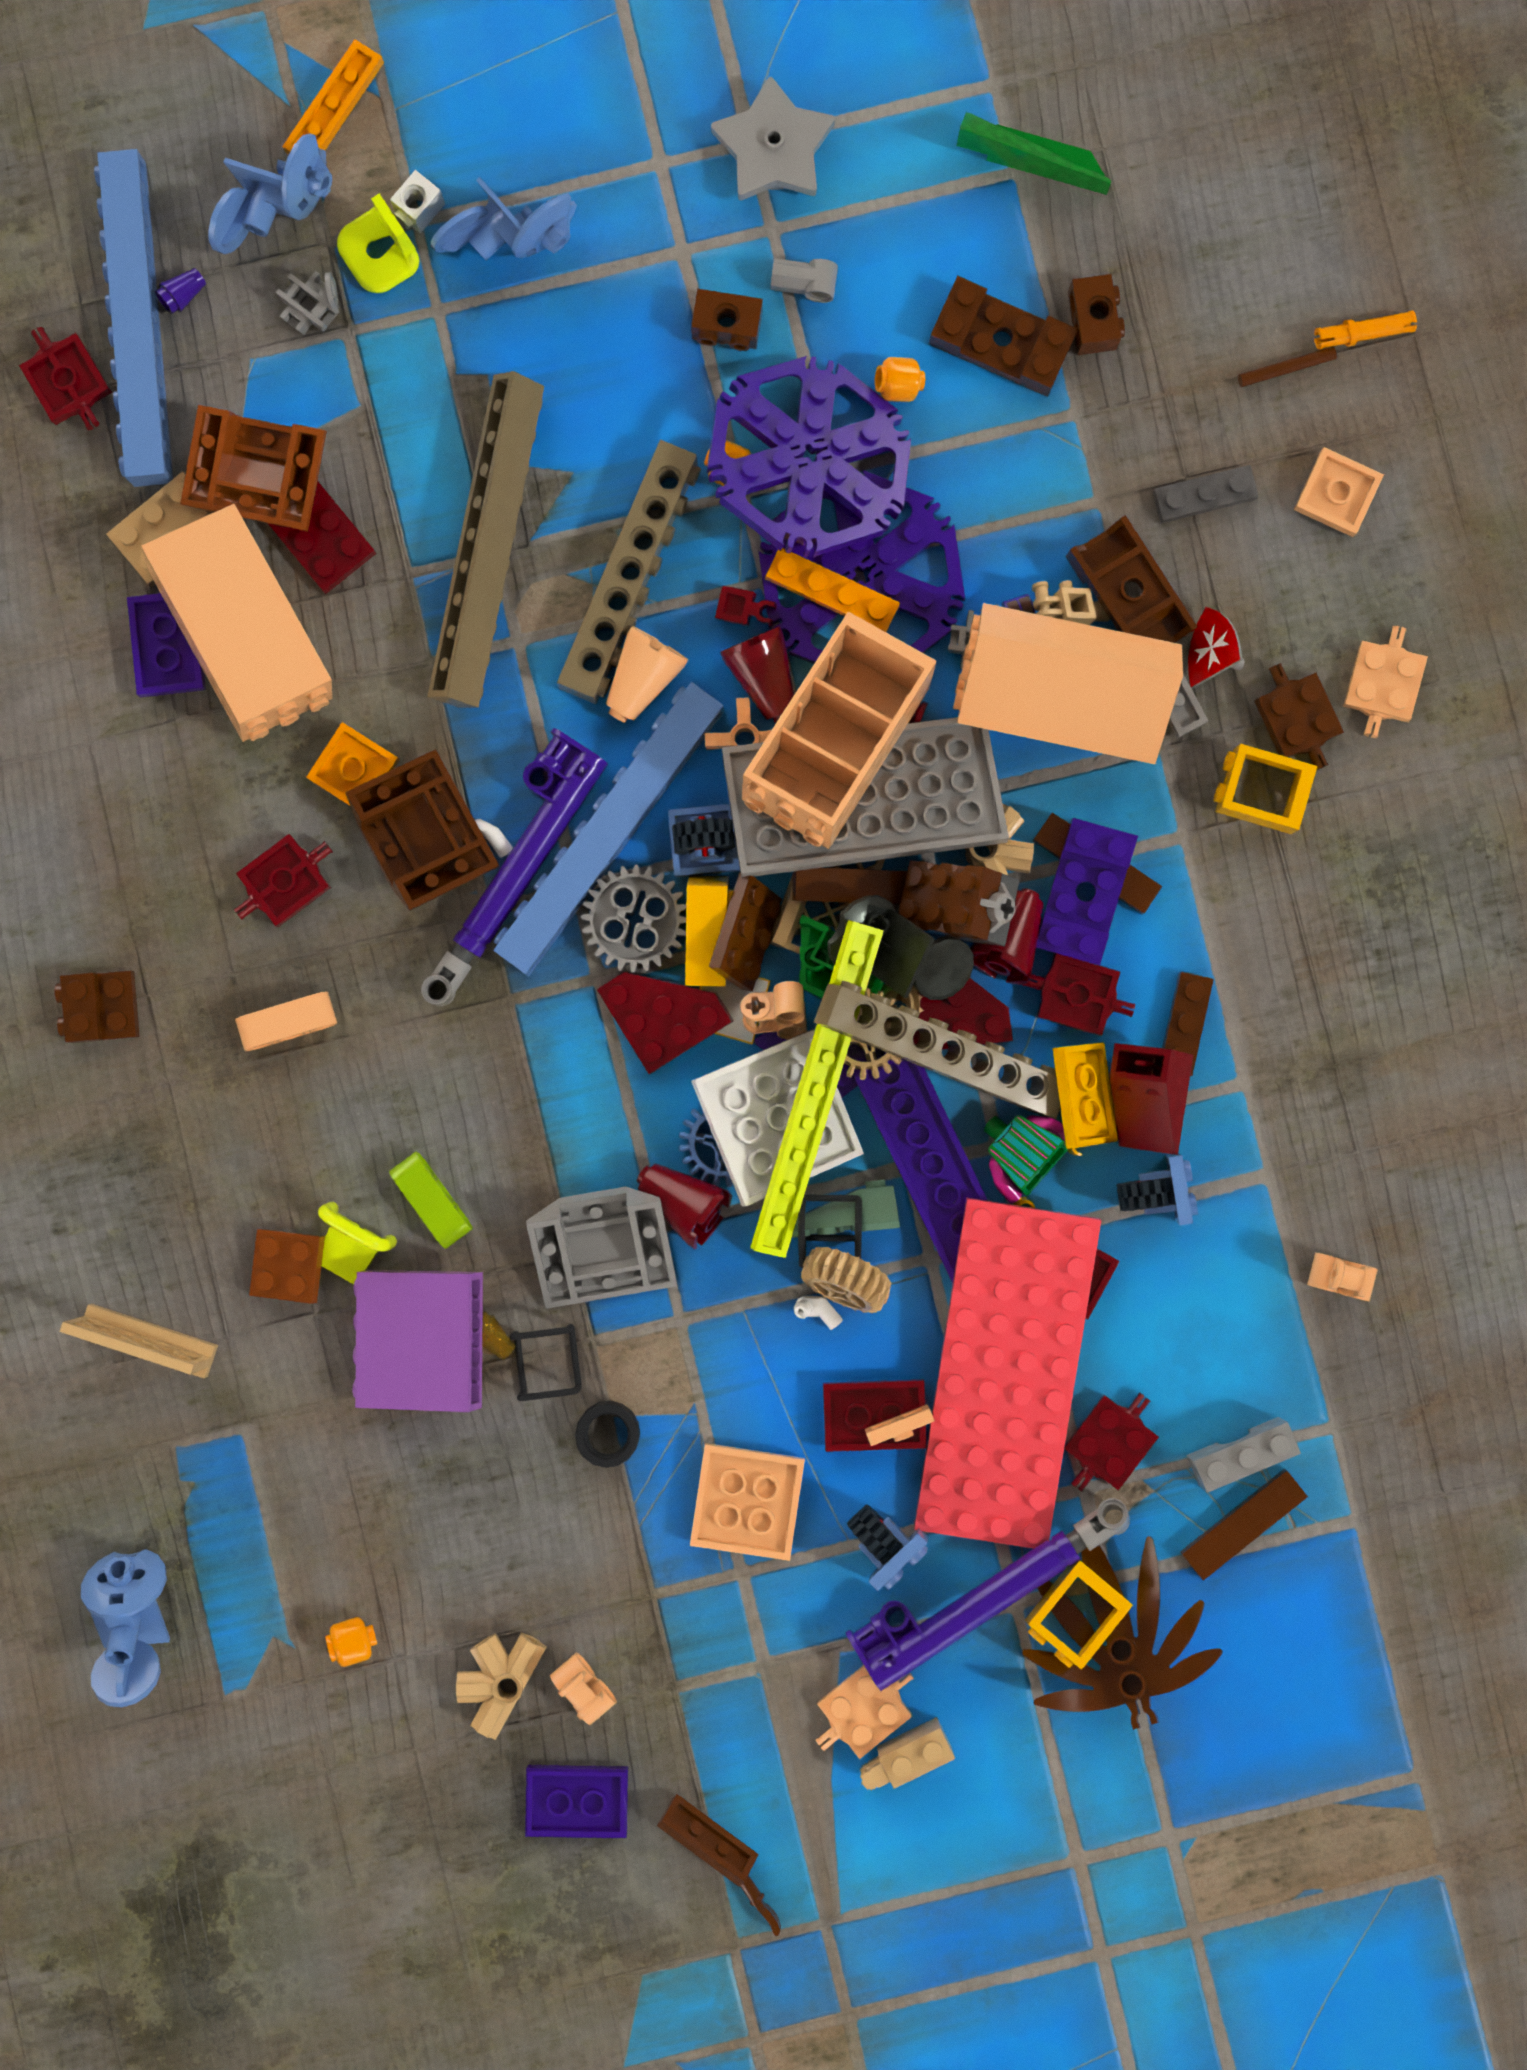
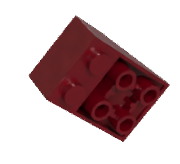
[1110,1043,1193,1155]

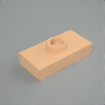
[865,1404,935,1446]

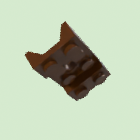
[929,275,1078,397]
[1066,515,1197,643]

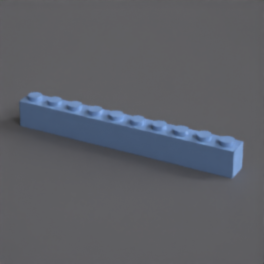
[94,149,173,487]
[493,682,724,976]

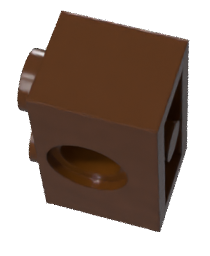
[1068,274,1125,356]
[691,288,763,351]

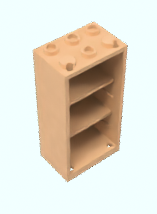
[141,504,332,742]
[953,603,1183,764]
[742,612,937,849]

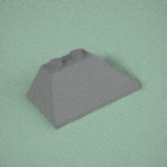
[526,1186,677,1309]

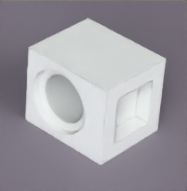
[390,170,445,234]

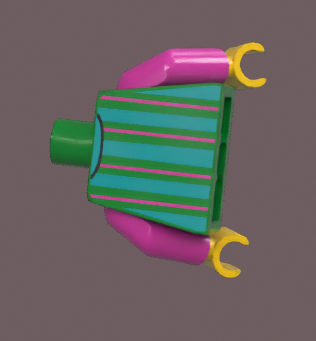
[984,1115,1083,1208]

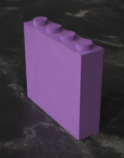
[352,1270,483,1412]

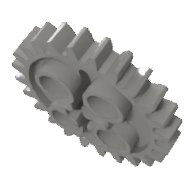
[581,865,686,973]

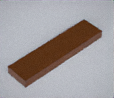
[1033,812,1163,915]
[792,868,907,904]
[1180,1468,1308,1581]

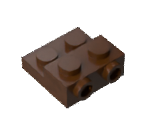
[54,970,140,1043]

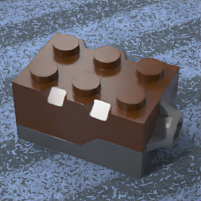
[898,860,1020,946]

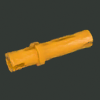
[1314,310,1417,350]

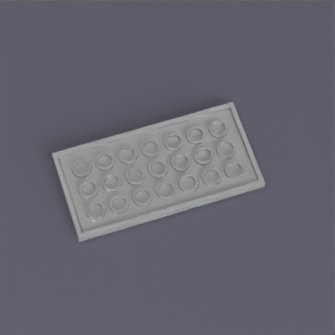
[722,717,1009,878]

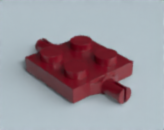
[19,327,113,430]
[234,834,333,927]
[1022,953,1135,1036]
[1064,1392,1159,1492]

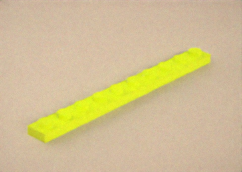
[750,920,884,1258]

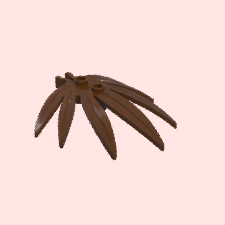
[1022,1536,1223,1730]

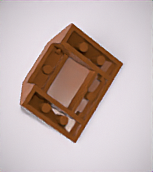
[180,405,327,531]

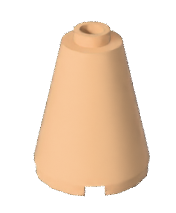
[606,626,688,723]

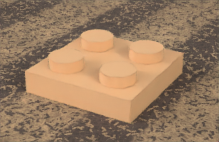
[1294,447,1384,537]

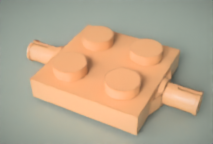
[1343,626,1428,738]
[816,1665,914,1759]

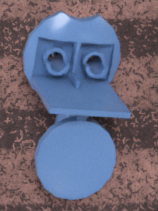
[208,133,332,254]
[430,177,577,261]
[81,1549,170,1707]

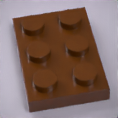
[709,872,782,992]

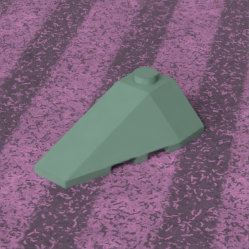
[792,1179,900,1238]

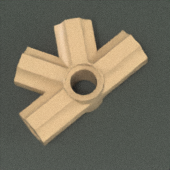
[965,803,1034,875]
[456,1632,547,1740]

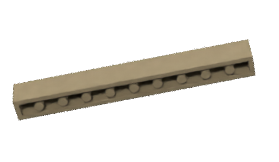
[427,371,545,708]

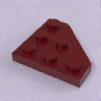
[597,972,734,1074]
[913,978,1013,1050]

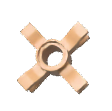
[704,697,771,750]

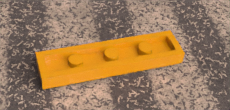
[282,39,384,155]
[765,548,900,633]

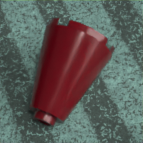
[720,626,794,723]
[970,888,1043,985]
[637,1163,733,1250]

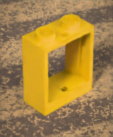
[1213,743,1318,834]
[1025,1560,1133,1670]

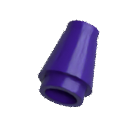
[155,268,206,314]

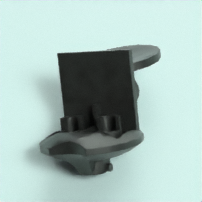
[827,895,974,1000]

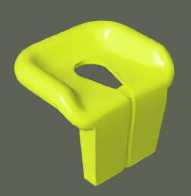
[337,193,420,293]
[318,1202,397,1284]

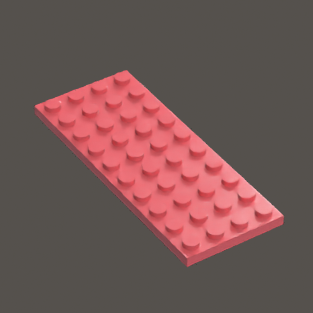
[914,1197,1102,1549]

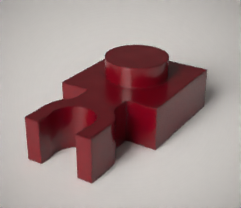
[715,585,777,626]

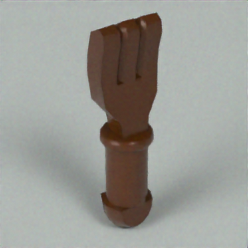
[740,1875,781,1936]

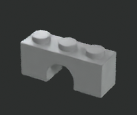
[1186,1417,1301,1493]

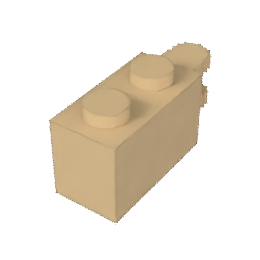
[860,1717,955,1791]

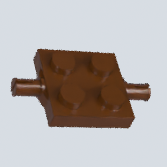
[1254,663,1344,771]

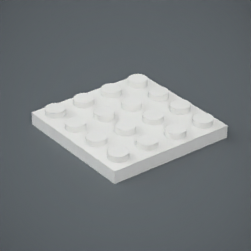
[691,1030,864,1207]

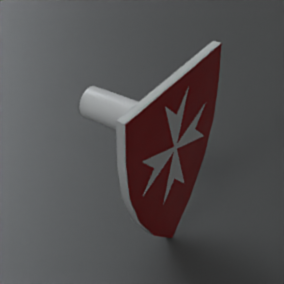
[1188,607,1245,689]

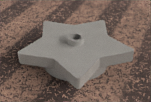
[711,77,835,201]

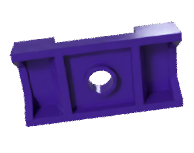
[1036,818,1138,965]

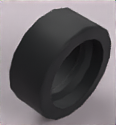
[575,1401,640,1468]

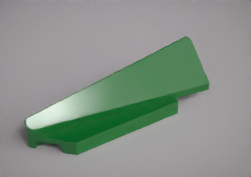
[956,112,1111,195]

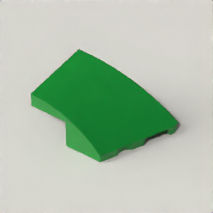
[799,915,884,1000]

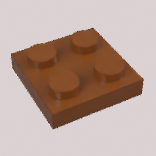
[249,1229,325,1304]

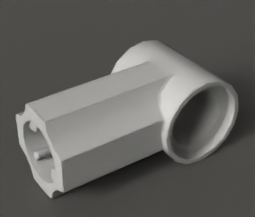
[771,258,838,303]

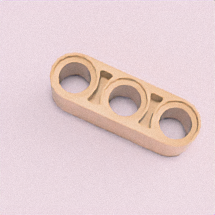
[235,992,337,1052]

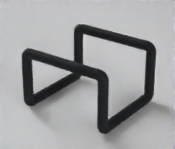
[798,1194,862,1268]
[509,1324,582,1401]

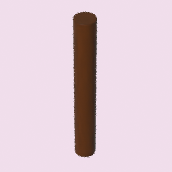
[1238,346,1337,387]

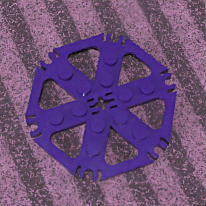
[706,356,911,557]
[758,470,965,664]

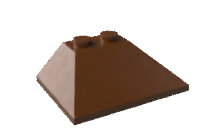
[345,749,499,911]

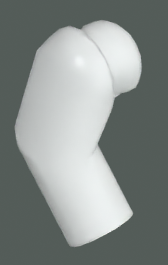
[475,819,513,858]
[793,1296,843,1330]

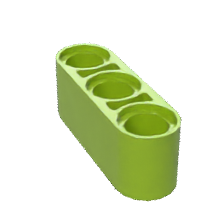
[389,1151,473,1249]

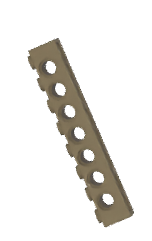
[557,440,701,704]
[813,981,1061,1119]

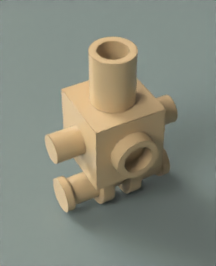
[1032,580,1110,625]

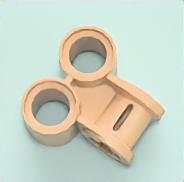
[740,981,807,1040]
[1307,1252,1378,1302]
[550,1652,617,1725]

